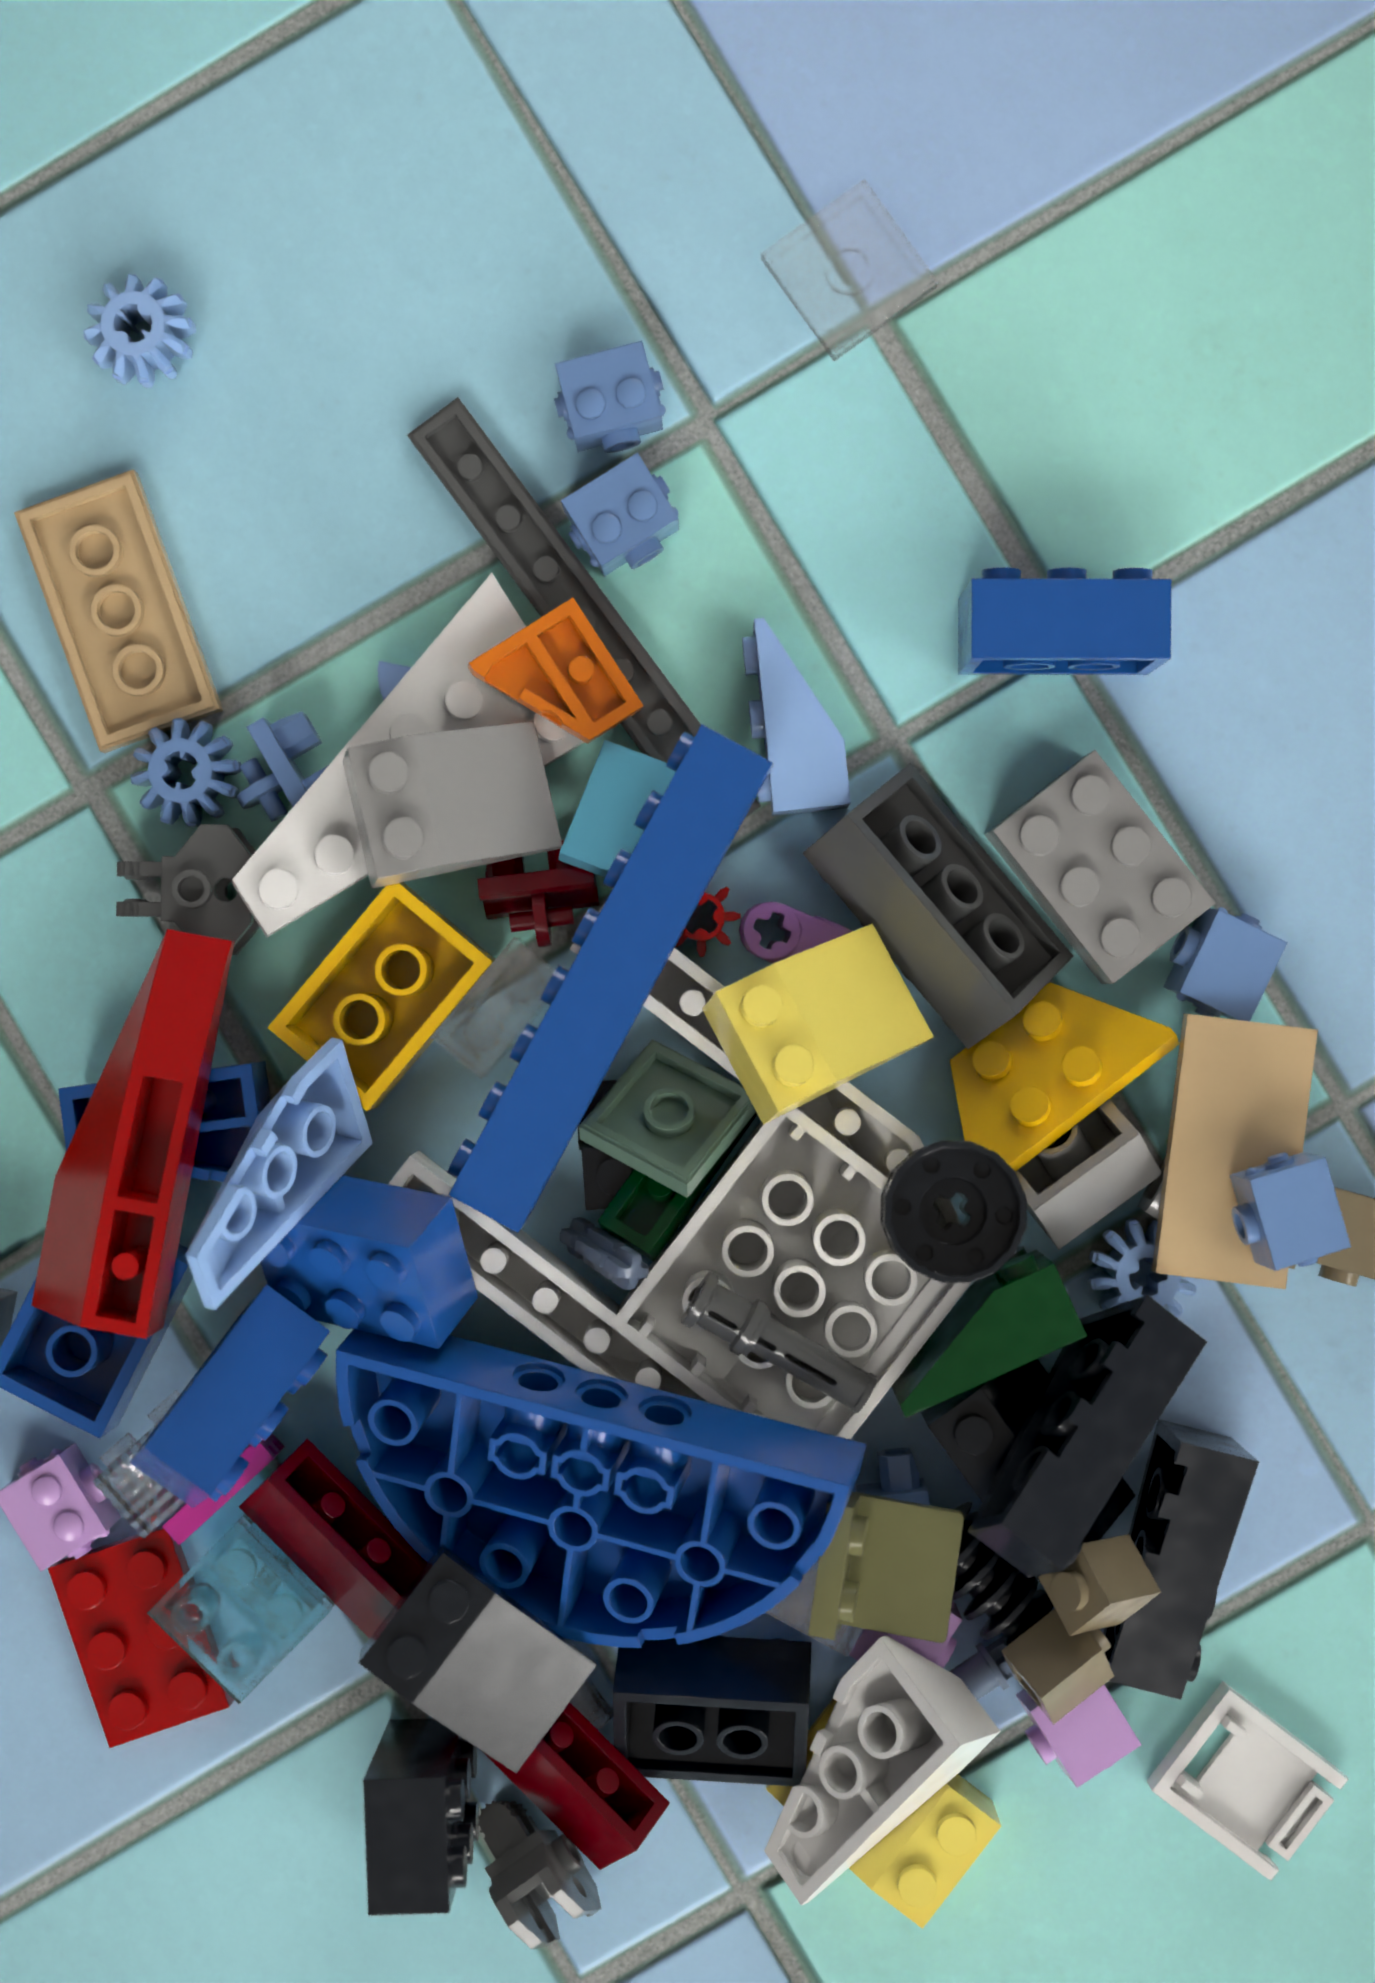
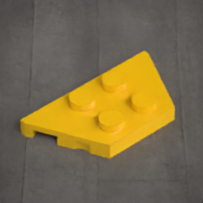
[950,982,1180,1172]

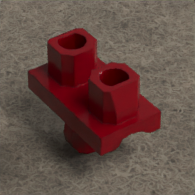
[477,840,600,947]

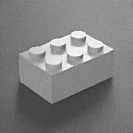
[984,750,1216,984]

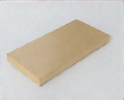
[14,469,223,753]
[1152,1013,1318,1289]

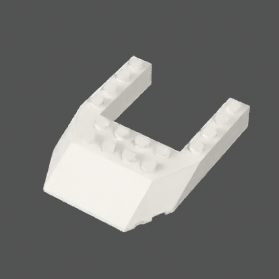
[388,903,972,1439]

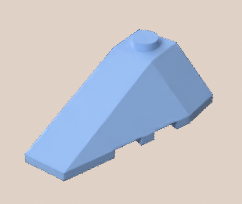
[186,1037,373,1310]

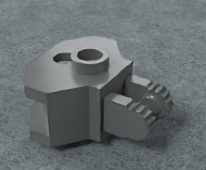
[116,824,260,955]
[477,1801,602,1949]

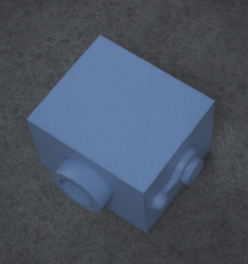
[554,341,666,453]
[561,452,679,577]
[1163,907,1288,1021]
[1230,1152,1351,1271]

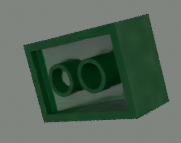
[891,1246,1087,1418]

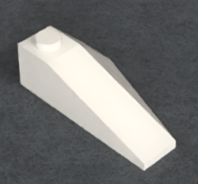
[764,1636,1001,1905]

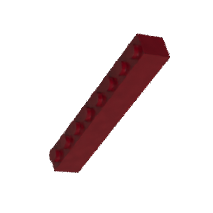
[239,1438,670,1870]

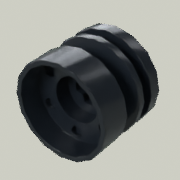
[880,1141,1027,1283]

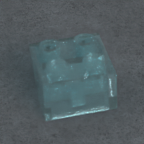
[147,1513,335,1704]

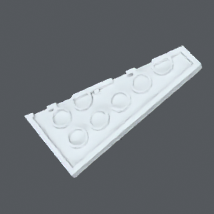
[232,573,585,937]

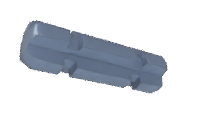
[560,1217,649,1290]

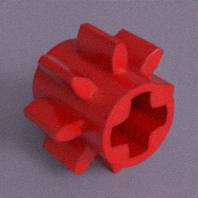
[675,887,741,957]

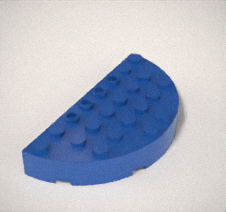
[336,1329,867,1648]

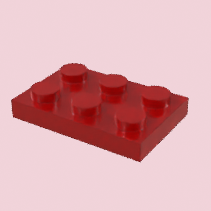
[48,1525,234,1748]

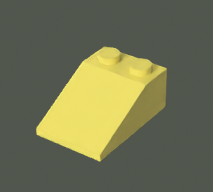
[702,923,934,1125]
[766,1699,1001,1929]

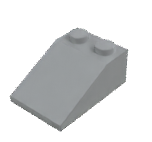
[343,721,562,889]

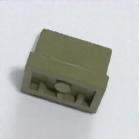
[808,1491,964,1643]

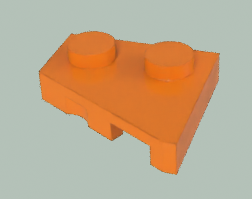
[468,597,644,744]

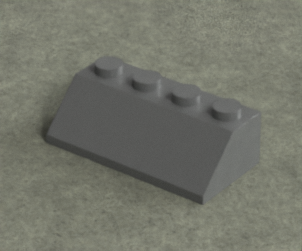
[803,763,1073,1049]

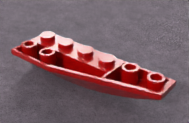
[31,929,234,1339]

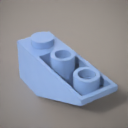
[742,618,851,816]

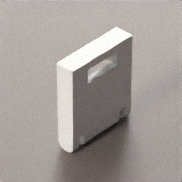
[1147,1681,1349,1880]

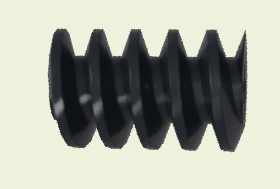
[952,1502,1053,1646]

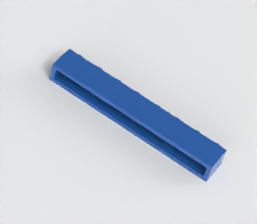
[447,724,773,1233]

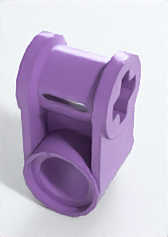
[739,901,853,964]

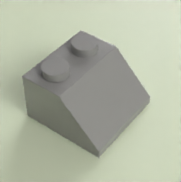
[1016,1099,1162,1250]

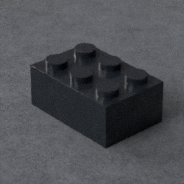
[363,1718,479,1916]

